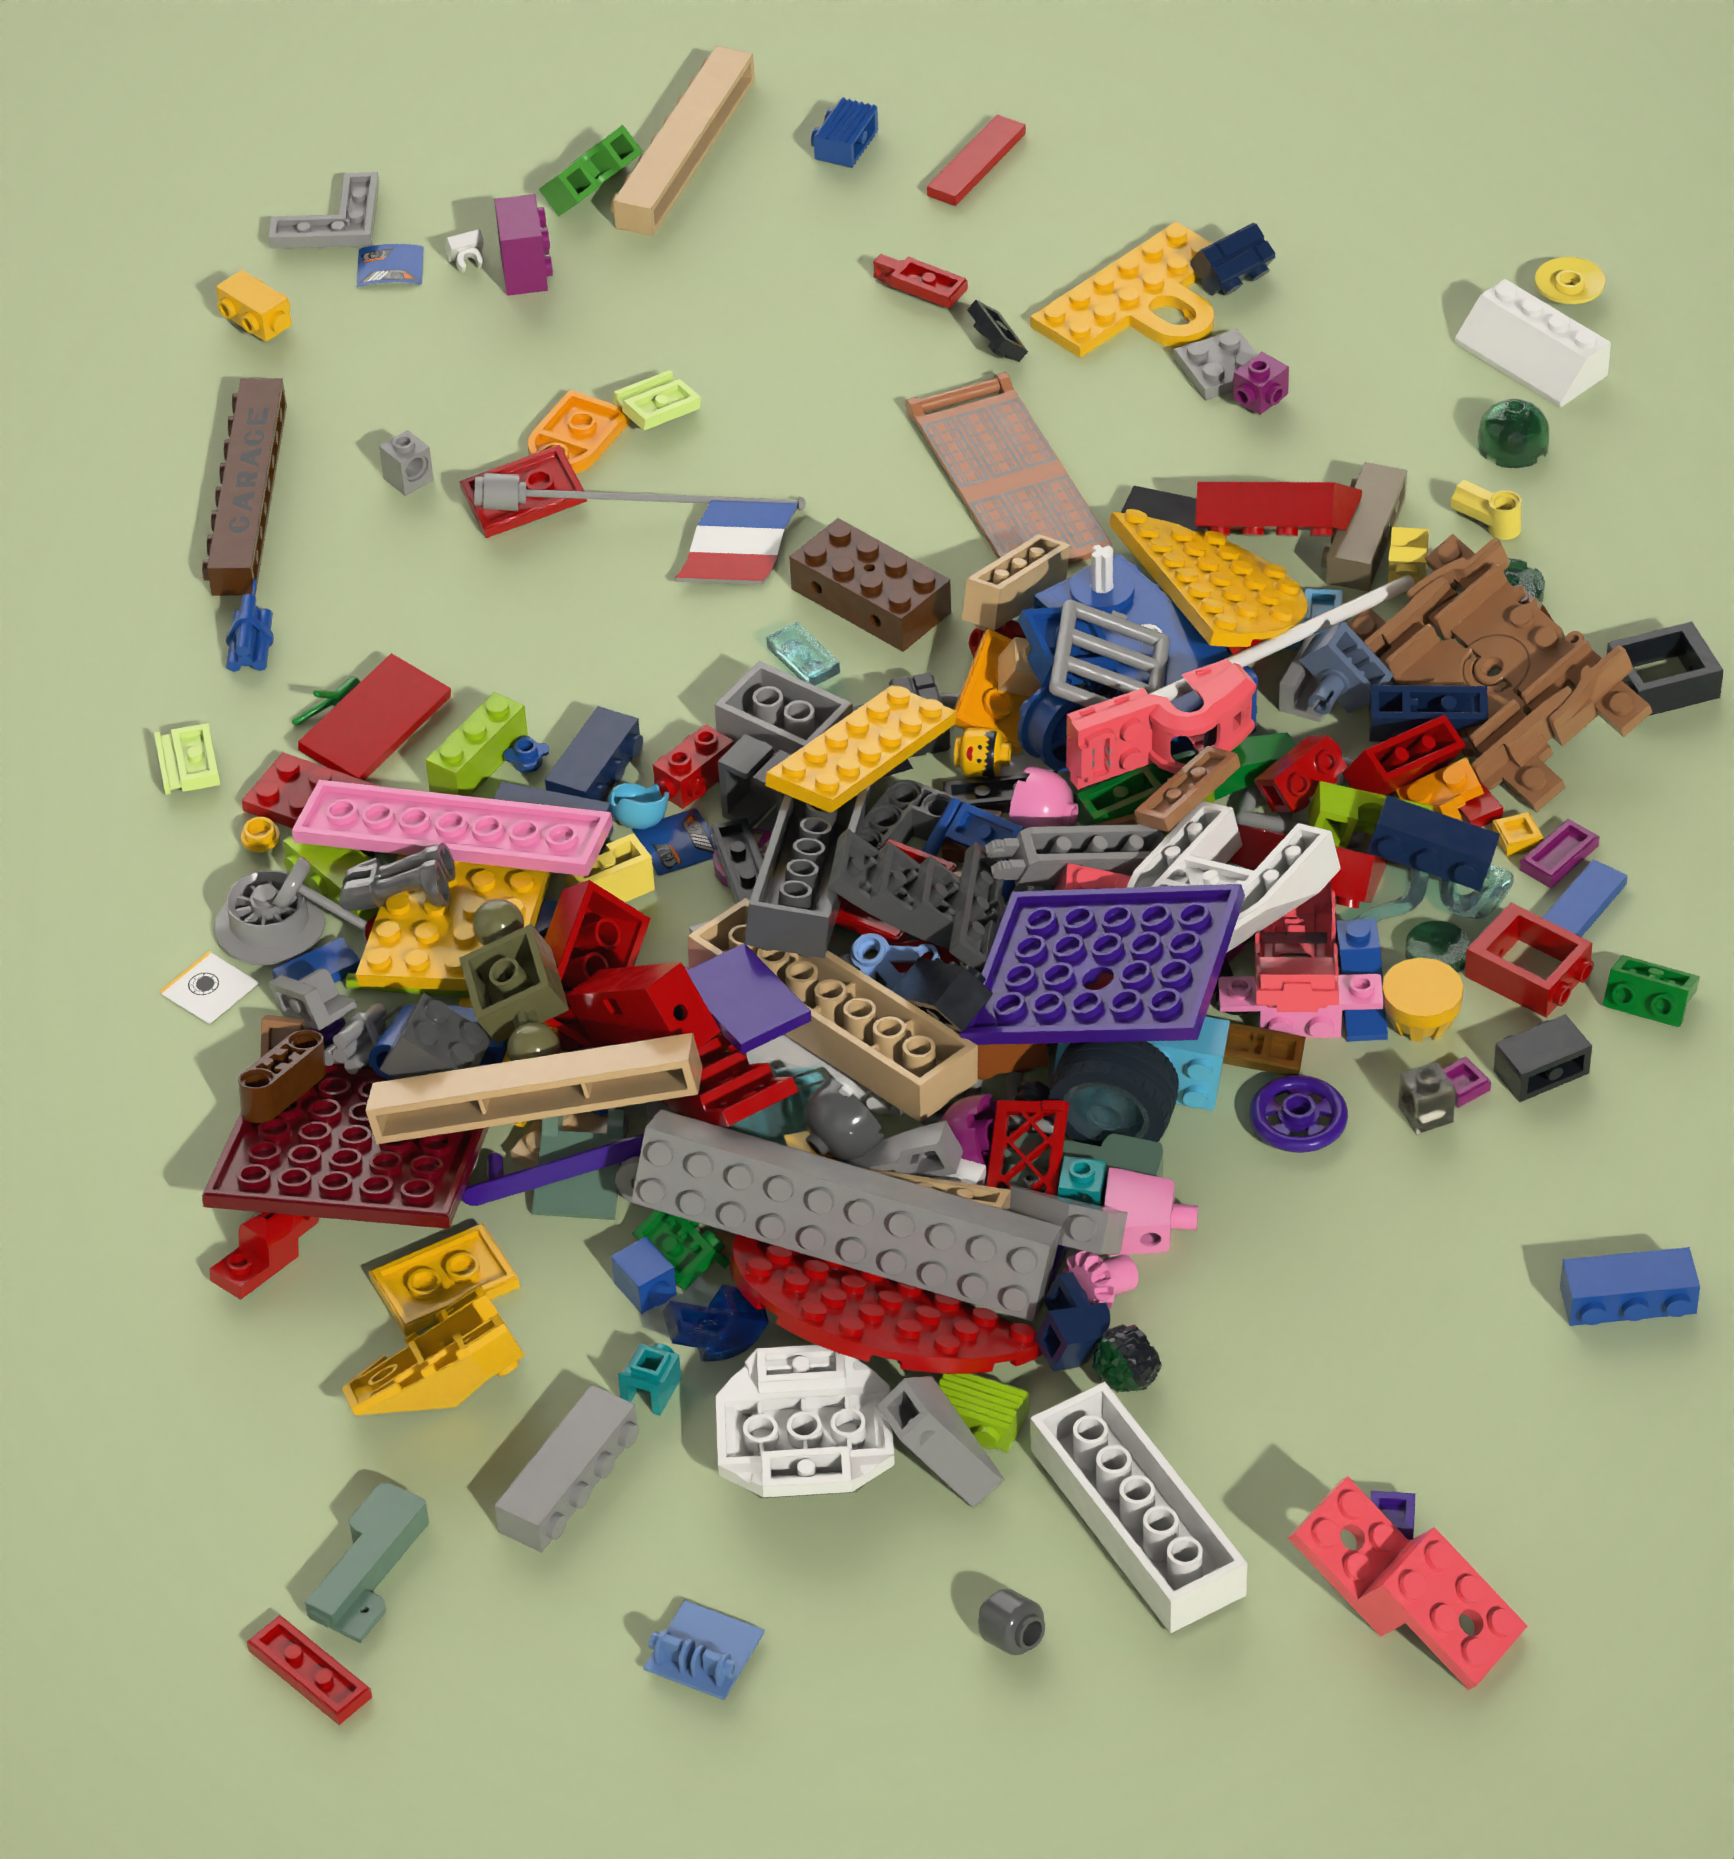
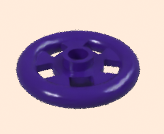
[1249,1075,1348,1153]

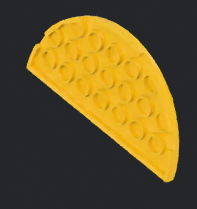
[1108,509,1308,647]

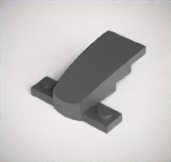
[828,829,1006,973]

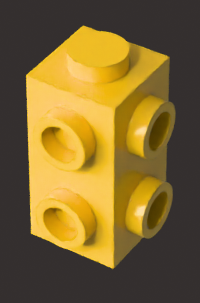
[216,270,292,342]

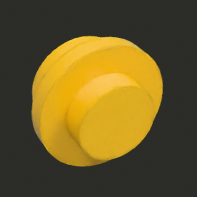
[241,817,280,852]

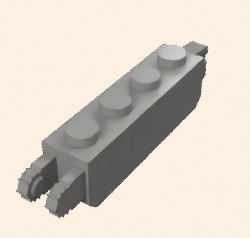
[985,824,1167,886]

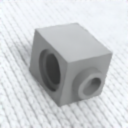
[379,430,434,496]

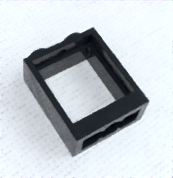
[1607,621,1724,716]

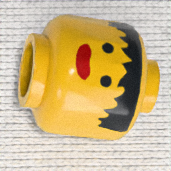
[954,727,1011,778]

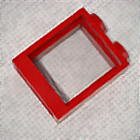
[1465,902,1594,1018]

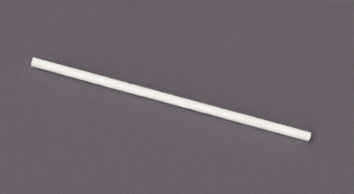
[1150,575,1415,701]

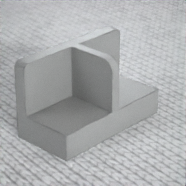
[269,968,357,1030]

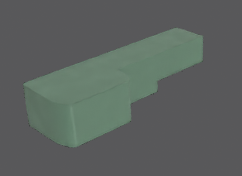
[1001,1129,1163,1193]
[305,1483,429,1643]

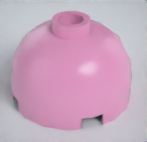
[1009,766,1079,829]

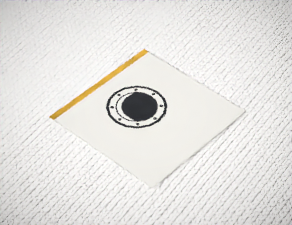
[159,951,260,1025]

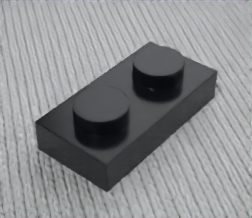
[967,300,1028,362]

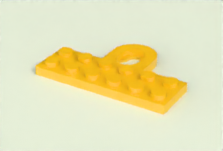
[1030,222,1214,358]

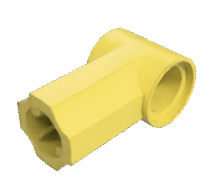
[1451,480,1522,540]

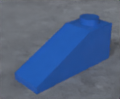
[1336,919,1388,1042]

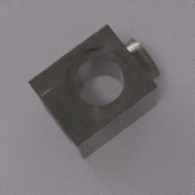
[1398,1061,1456,1135]

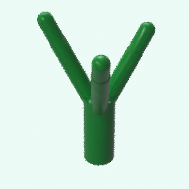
[292,676,360,725]

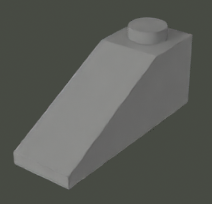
[1010,1186,1128,1255]

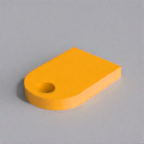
[528,390,632,474]

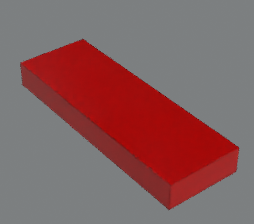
[247,1615,372,1725]

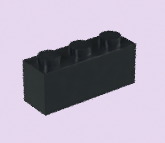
[892,957,993,1032]

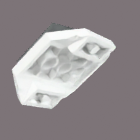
[716,1345,895,1498]

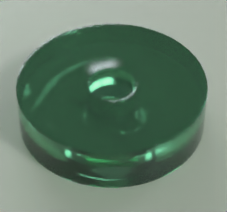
[1405,921,1470,973]

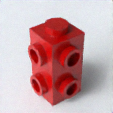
[653,724,734,809]
[1254,735,1347,814]

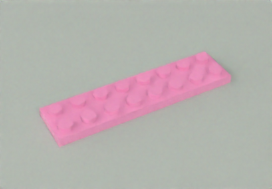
[292,780,613,876]

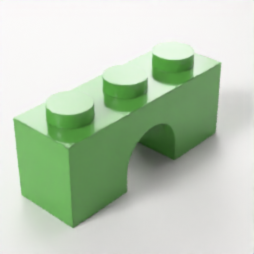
[539,125,643,216]

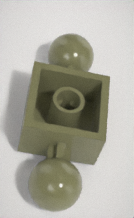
[459,899,569,1061]

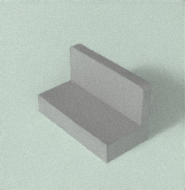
[1279,636,1326,722]

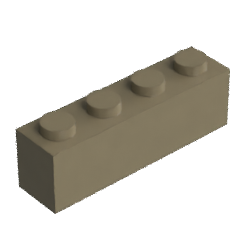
[1321,462,1407,592]

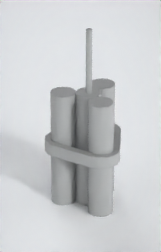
[324,1003,402,1074]

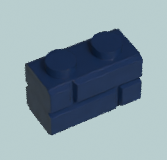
[1190,222,1276,296]

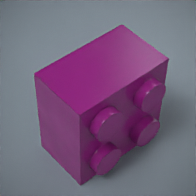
[494,194,553,296]

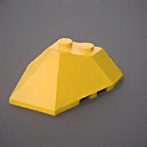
[341,1285,525,1415]

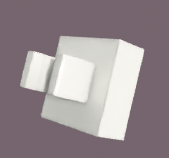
[445,229,484,273]

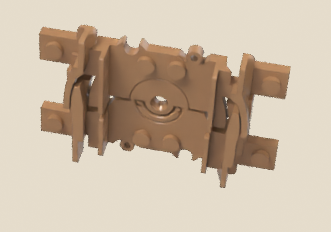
[1347,534,1653,813]

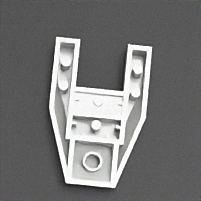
[1126,801,1341,952]

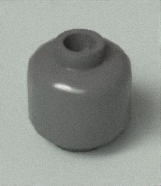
[978,1589,1045,1655]

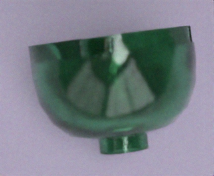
[1477,399,1550,469]

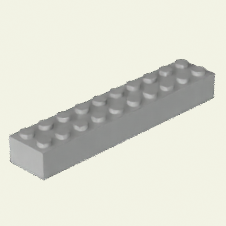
[631,1109,1062,1322]

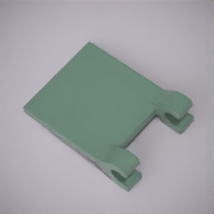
[532,1108,629,1220]

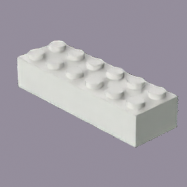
[1030,1382,1247,1634]

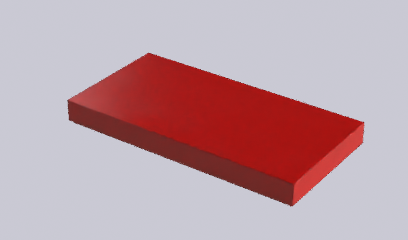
[298,653,451,781]

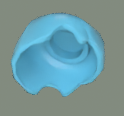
[608,783,669,830]

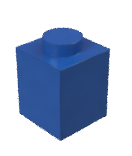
[611,1237,677,1314]

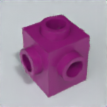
[1233,352,1289,415]

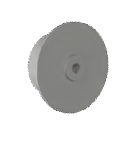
[215,870,325,965]

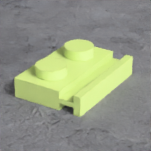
[613,370,701,431]
[154,723,220,795]

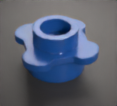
[504,736,549,773]

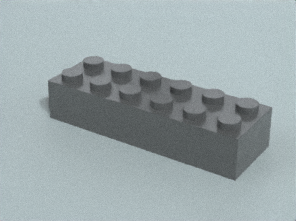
[744,791,867,958]

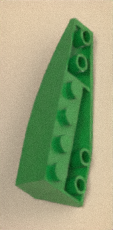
[1073,732,1297,826]

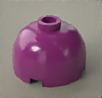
[940,1094,1010,1177]

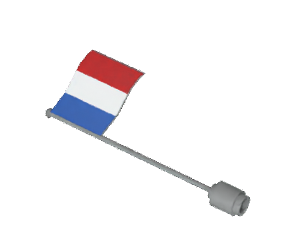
[474,473,806,585]

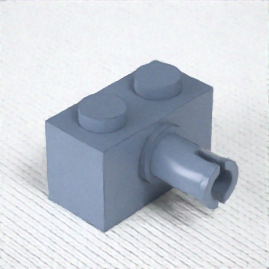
[1299,621,1393,714]

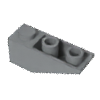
[876,1376,1005,1507]

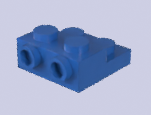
[1018,605,1118,689]

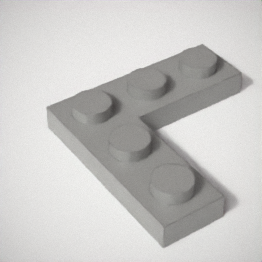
[268,172,379,249]

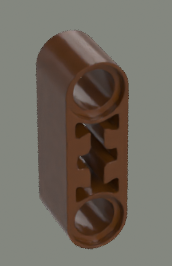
[238,1030,326,1123]

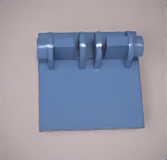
[644,1600,765,1700]

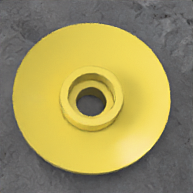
[1535,257,1605,304]

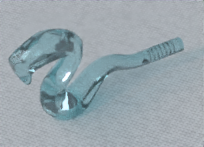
[1327,865,1514,937]

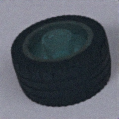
[1048,1041,1179,1147]

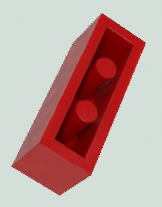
[1342,715,1466,795]

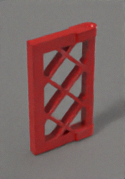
[986,1100,1069,1196]

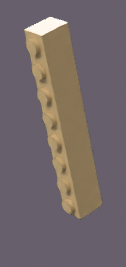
[610,46,755,236]
[365,1033,702,1144]

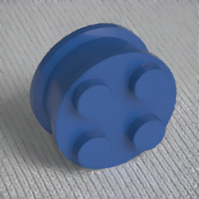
[1017,685,1086,772]

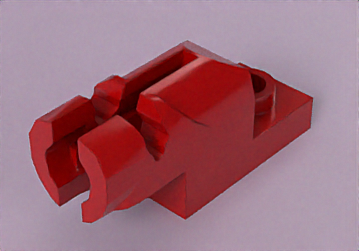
[209,1212,320,1300]

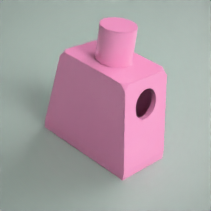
[1103,1167,1199,1256]

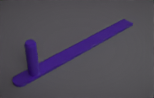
[463,1118,695,1206]

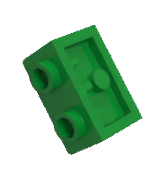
[1603,955,1700,1027]
[631,1210,730,1290]

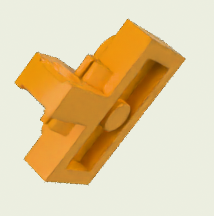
[1396,757,1484,821]

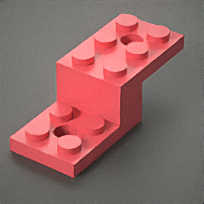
[1288,1476,1528,1690]

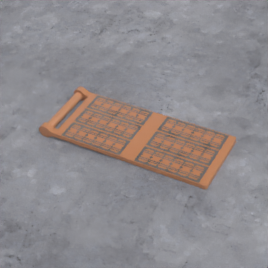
[905,372,1112,565]

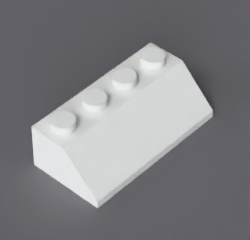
[1455,279,1611,408]

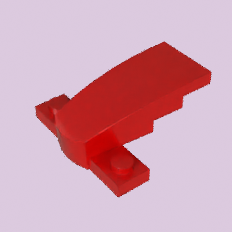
[662,1032,799,1127]

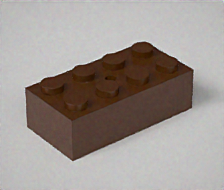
[789,518,951,652]

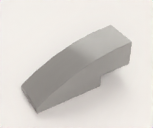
[841,1121,963,1178]

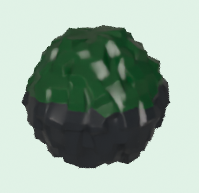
[1092,1324,1162,1393]

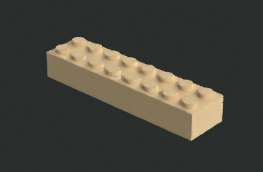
[687,898,978,1123]

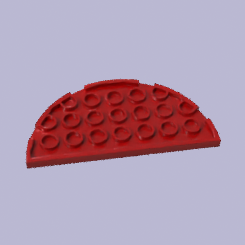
[730,1234,1043,1374]

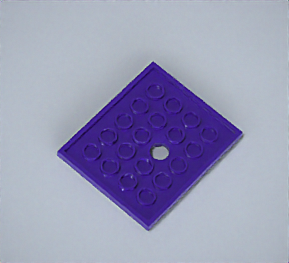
[959,884,1245,1045]

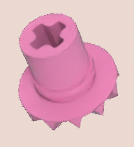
[1062,1250,1138,1311]

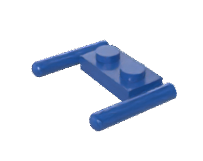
[922,797,1025,904]

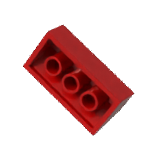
[1195,482,1362,537]
[1229,824,1388,909]
[542,880,651,1052]

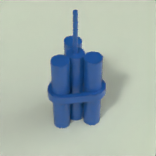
[226,579,274,672]

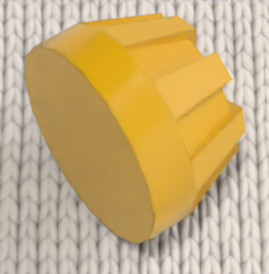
[1382,957,1464,1042]

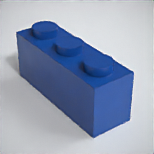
[1560,1247,1700,1326]

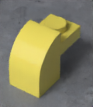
[1388,527,1429,585]

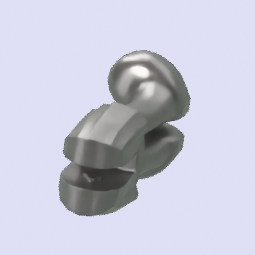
[339,843,456,911]

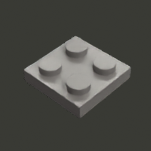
[1174,329,1257,401]

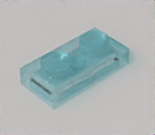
[766,622,840,686]

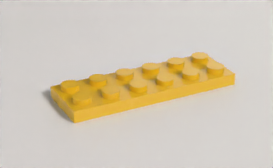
[765,685,957,813]

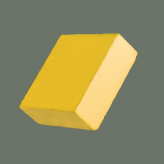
[1492,812,1544,856]

